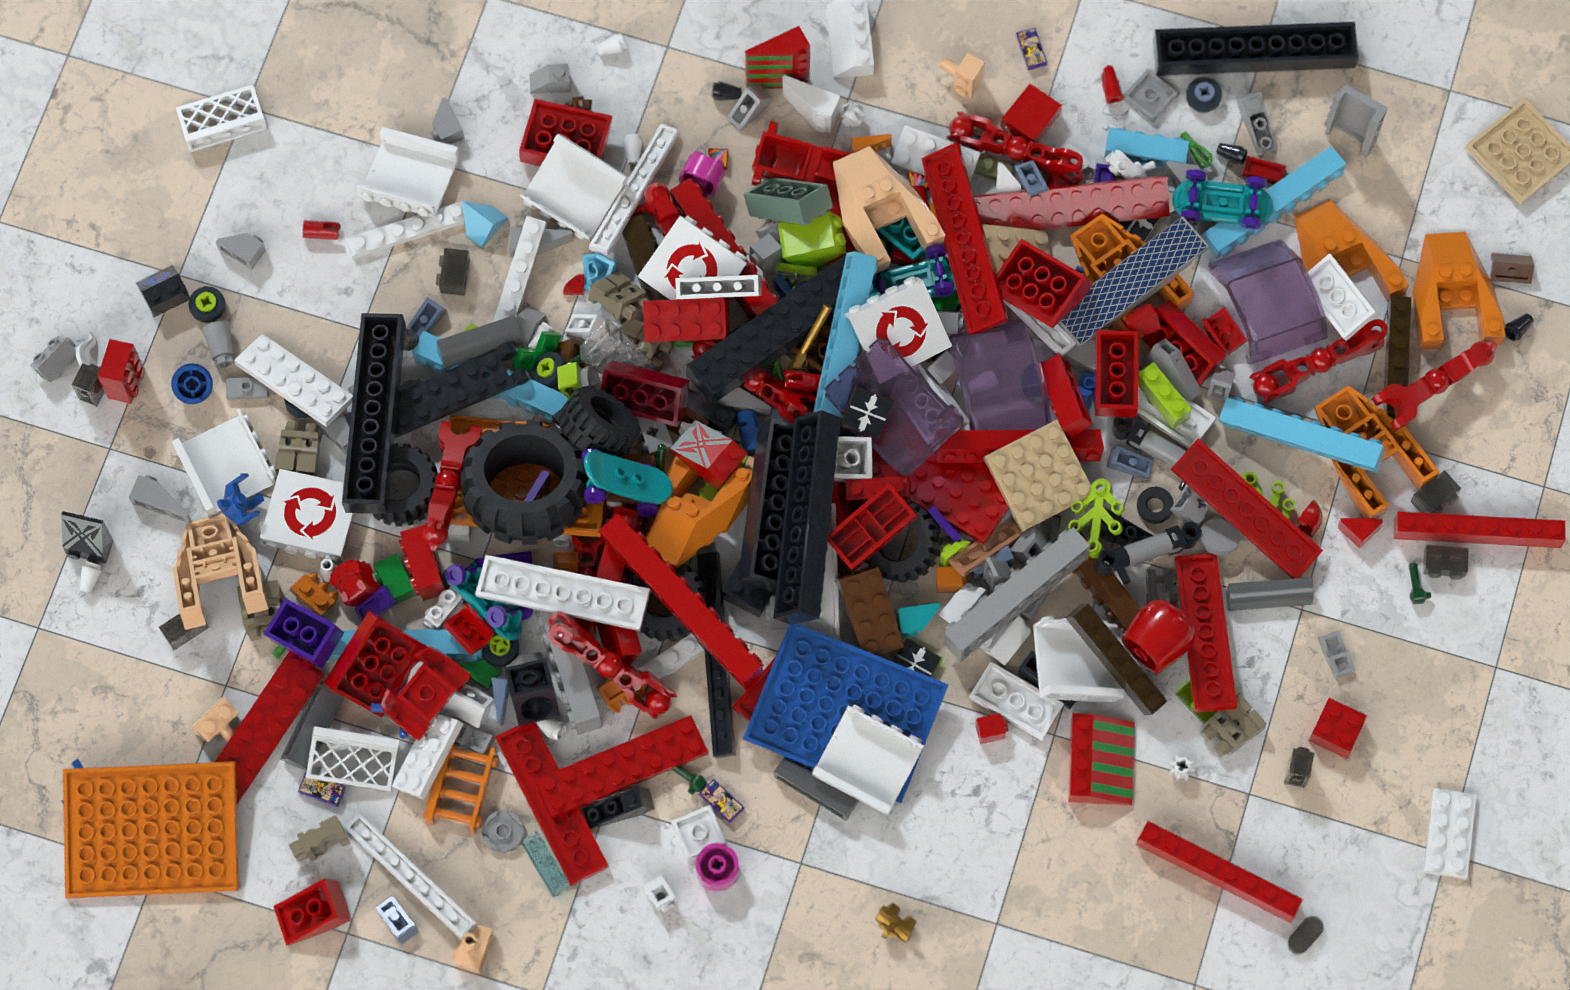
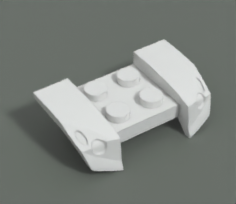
[939,583,1032,666]

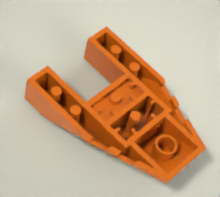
[1294,200,1409,327]
[1070,214,1195,340]
[1412,232,1505,350]
[1314,385,1440,519]
[645,456,753,568]

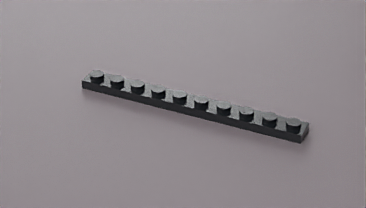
[697,551,736,759]

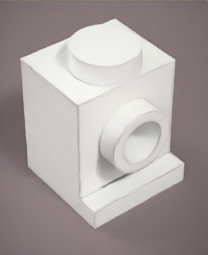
[643,875,676,912]

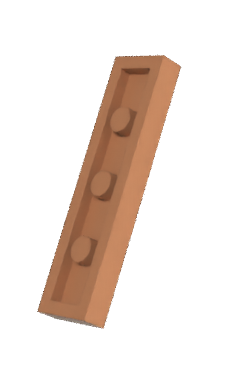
[949,518,1024,577]

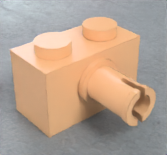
[939,53,985,98]
[191,697,239,742]
[452,924,494,974]

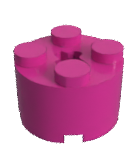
[679,151,725,198]
[696,843,739,891]

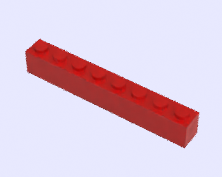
[934,429,1104,463]
[1394,511,1566,548]
[1136,820,1303,923]

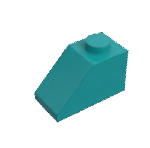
[896,602,940,637]

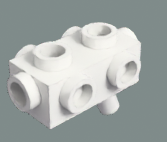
[1105,150,1156,180]
[423,586,473,629]

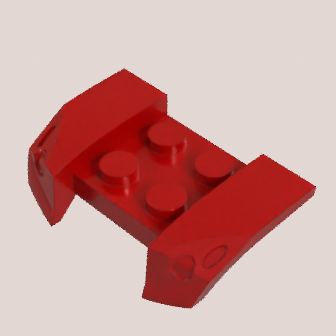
[381,646,472,742]

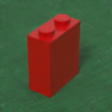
[1000,83,1062,143]
[596,622,642,665]

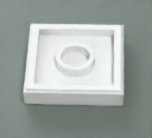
[671,805,727,861]

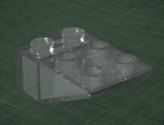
[580,320,655,375]

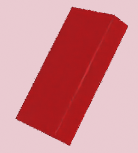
[1242,156,1286,184]

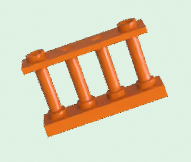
[423,741,499,834]

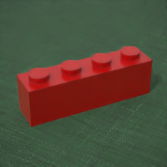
[1038,353,1093,438]

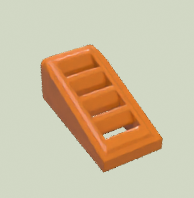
[851,134,892,154]

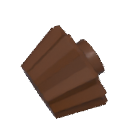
[565,96,593,111]

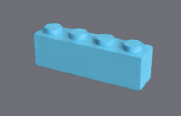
[1104,128,1189,168]

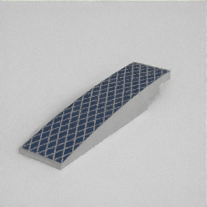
[1059,217,1209,348]

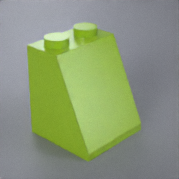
[778,211,846,272]

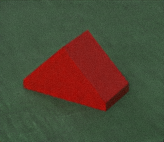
[1338,518,1383,549]

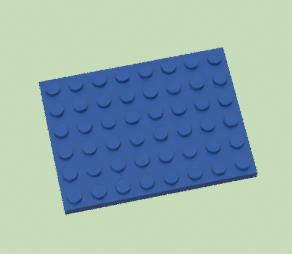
[743,624,949,804]

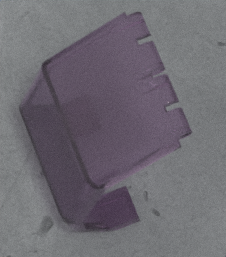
[1208,239,1328,364]
[946,320,1052,430]
[824,337,964,476]

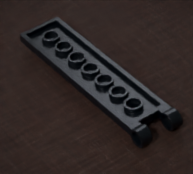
[344,342,530,438]

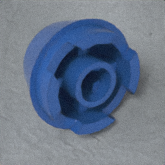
[171,363,213,405]

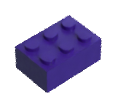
[264,598,344,669]

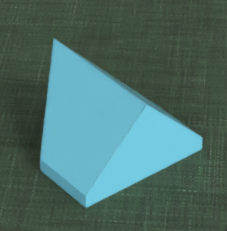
[462,201,508,248]
[582,253,617,291]

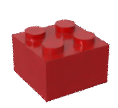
[1308,698,1368,759]

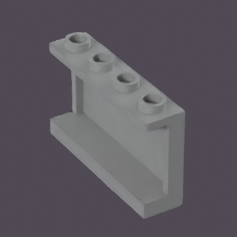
[1324,84,1388,157]

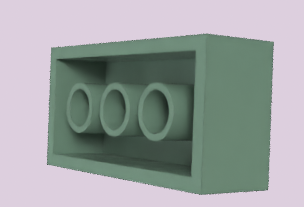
[743,177,833,225]

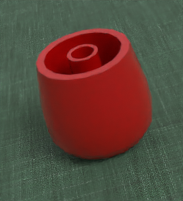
[1121,599,1196,673]

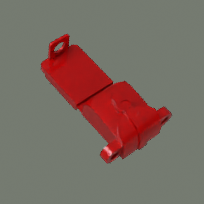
[751,121,851,192]

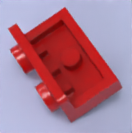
[1202,307,1248,355]
[443,604,494,655]

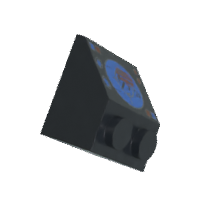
[136,265,190,317]

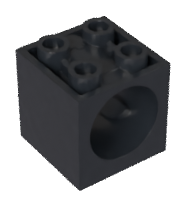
[504,658,560,726]

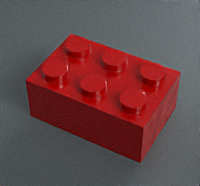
[97,339,145,404]
[398,524,446,601]

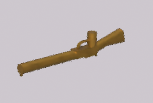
[786,304,832,381]

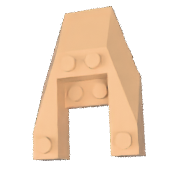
[833,146,946,274]
[173,514,268,630]

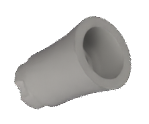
[202,321,235,368]

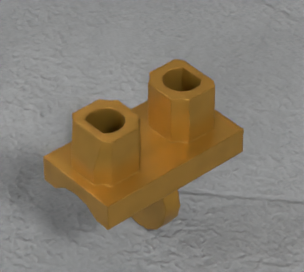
[875,903,917,943]

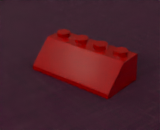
[1141,300,1227,387]

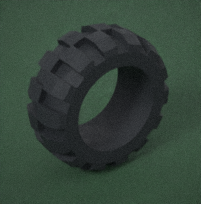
[460,420,589,546]

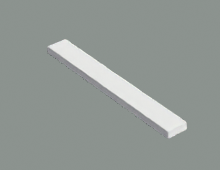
[589,124,679,256]
[344,813,478,940]

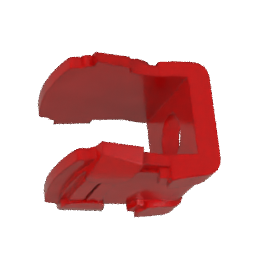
[329,559,380,607]

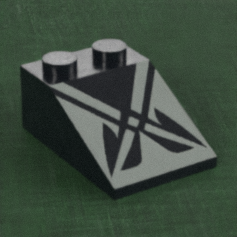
[61,511,114,564]

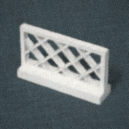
[176,85,267,153]
[306,726,399,791]

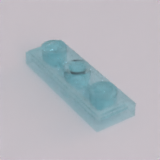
[521,831,569,897]

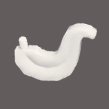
[76,331,101,374]

